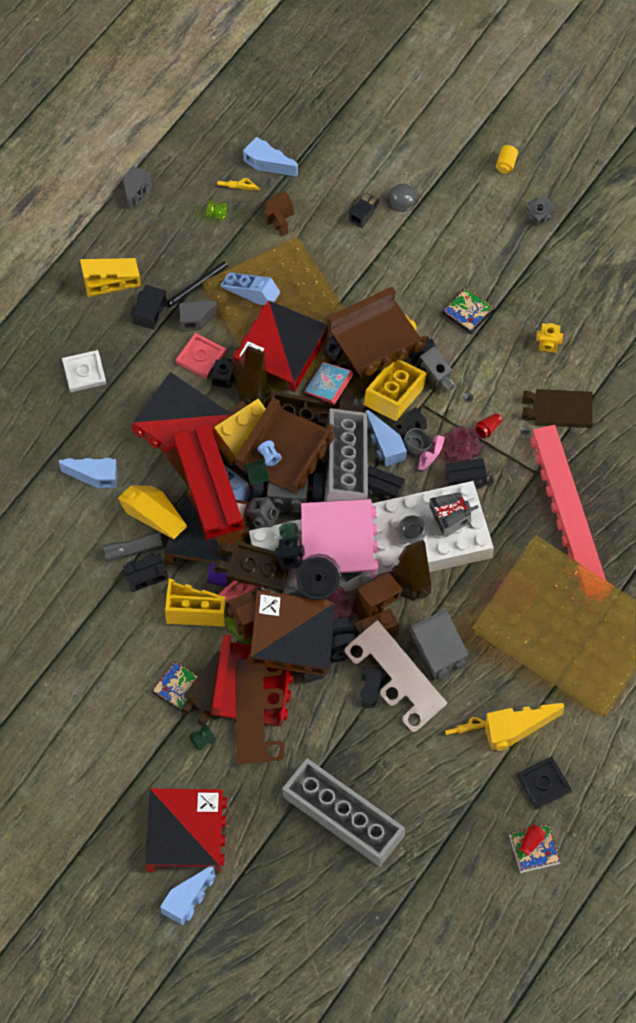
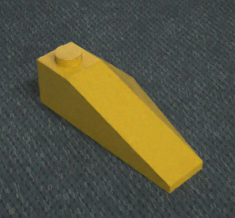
[118,485,187,539]
[485,703,564,751]

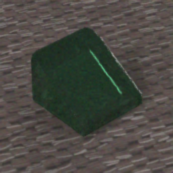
[245,459,269,485]

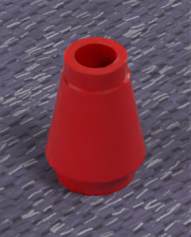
[475,413,502,438]
[519,824,546,856]

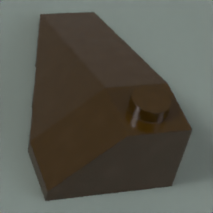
[232,346,268,405]
[264,391,339,425]
[392,540,431,600]

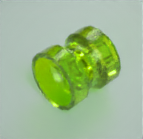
[206,200,228,221]

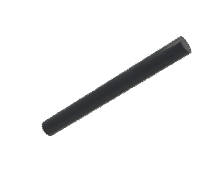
[167,261,228,307]

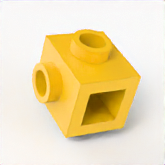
[536,323,563,353]

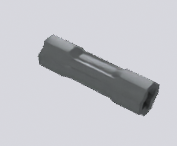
[103,531,163,562]

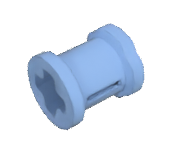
[258,441,282,466]

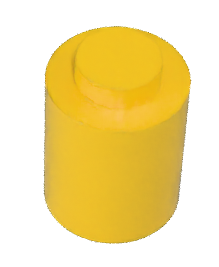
[496,145,518,174]

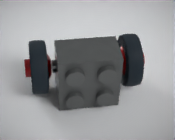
[250,472,325,517]

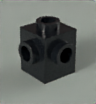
[275,537,305,570]

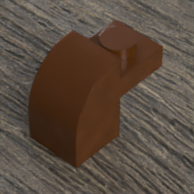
[265,191,294,236]

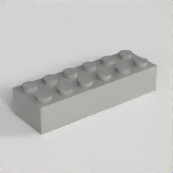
[325,408,368,502]
[282,758,405,867]

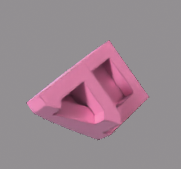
[417,435,445,471]

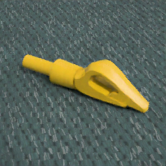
[217,178,260,191]
[445,717,486,735]

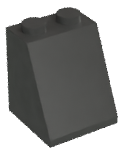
[410,609,469,680]

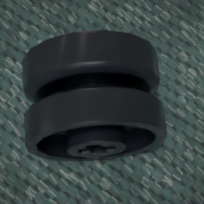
[296,553,341,600]
[330,618,360,663]

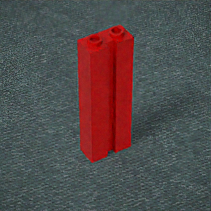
[173,424,243,540]

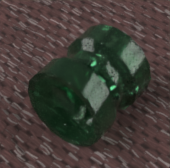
[278,522,301,544]
[189,724,216,752]

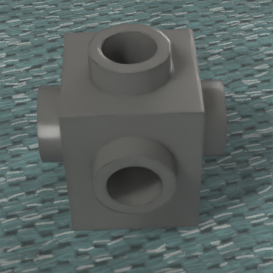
[527,194,556,225]
[246,497,279,528]

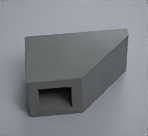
[123,166,152,210]
[179,300,217,332]

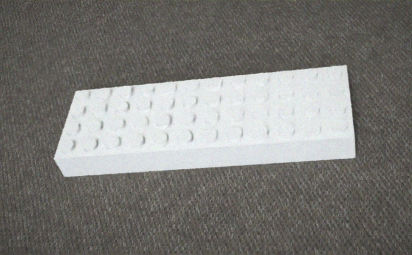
[249,481,494,594]

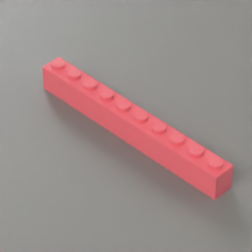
[530,425,609,604]

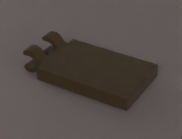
[339,356,378,416]
[522,389,593,428]
[213,541,289,593]
[181,650,220,727]

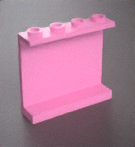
[301,499,378,578]

